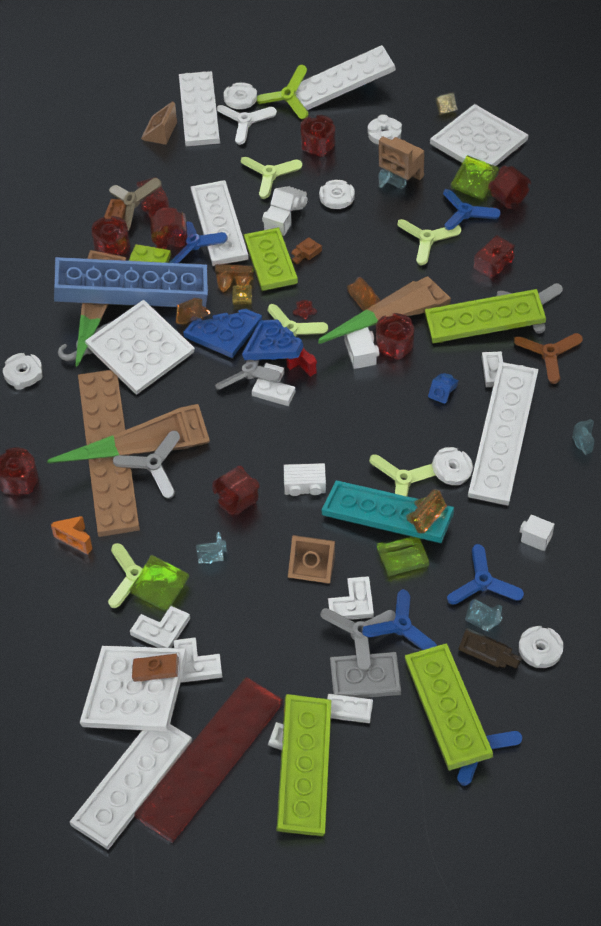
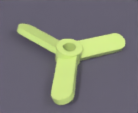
[241,157,302,199]
[397,219,461,265]
[268,304,328,337]
[369,455,436,497]
[108,543,177,608]

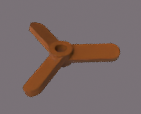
[514,333,583,384]

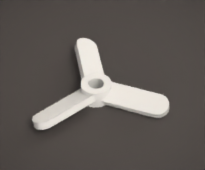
[217,105,277,145]

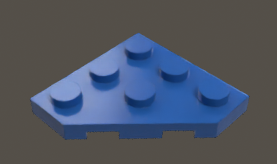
[183,309,262,358]
[242,320,304,361]

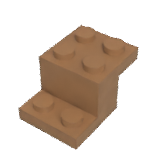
[379,136,424,180]

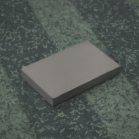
[330,652,401,698]

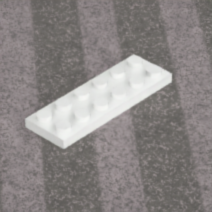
[296,45,396,110]
[179,71,220,146]
[191,180,248,266]
[70,724,192,850]

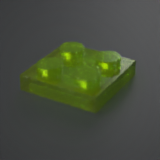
[451,155,499,200]
[130,555,189,612]

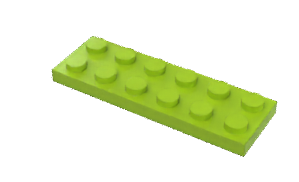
[425,289,546,343]
[405,643,493,770]
[276,694,331,836]

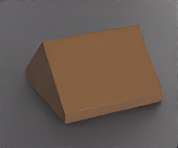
[141,101,177,145]
[288,535,335,583]

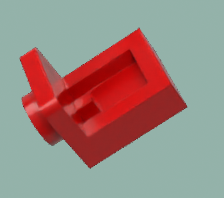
[287,348,317,377]

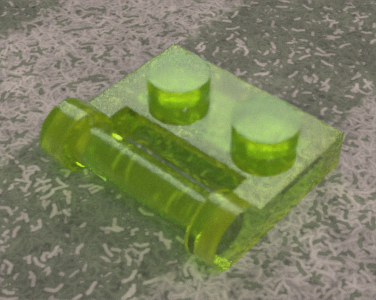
[377,536,429,576]

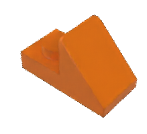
[51,516,93,555]

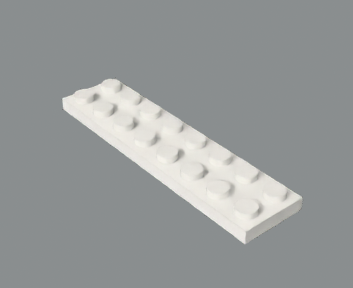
[468,362,538,506]

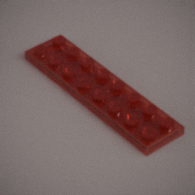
[134,677,283,843]

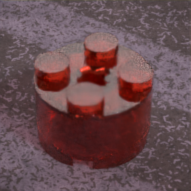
[300,115,335,157]
[488,166,531,209]
[150,208,188,249]
[91,216,130,256]
[375,313,414,359]
[0,447,38,495]
[212,465,260,515]

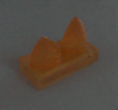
[215,264,254,293]
[347,277,381,311]
[176,298,210,325]
[406,489,447,534]

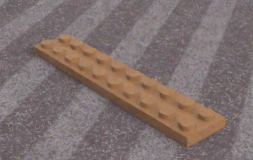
[78,370,140,537]

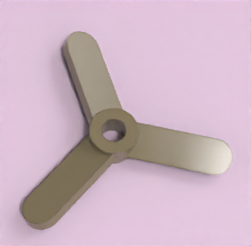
[109,178,161,233]

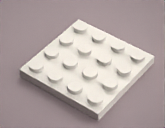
[430,104,528,176]
[85,300,195,395]
[80,646,188,731]

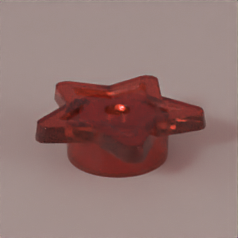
[293,300,317,320]

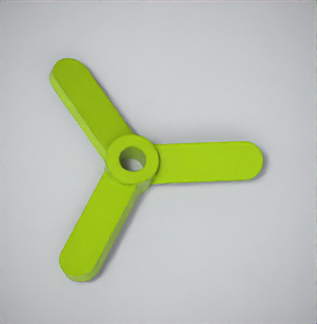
[257,65,308,120]

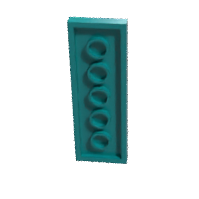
[322,480,454,543]

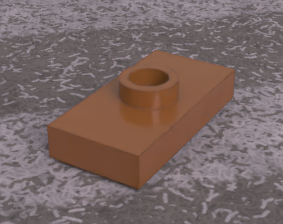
[103,199,127,225]
[132,653,179,682]

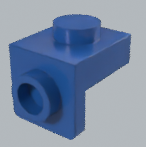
[428,373,459,404]

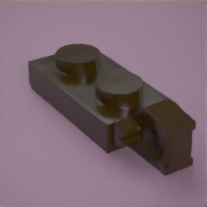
[458,628,522,668]

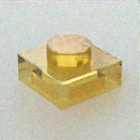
[435,93,457,114]
[232,285,252,304]

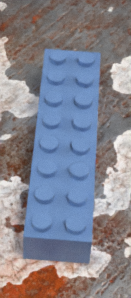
[54,257,208,308]

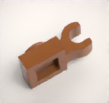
[291,237,322,264]

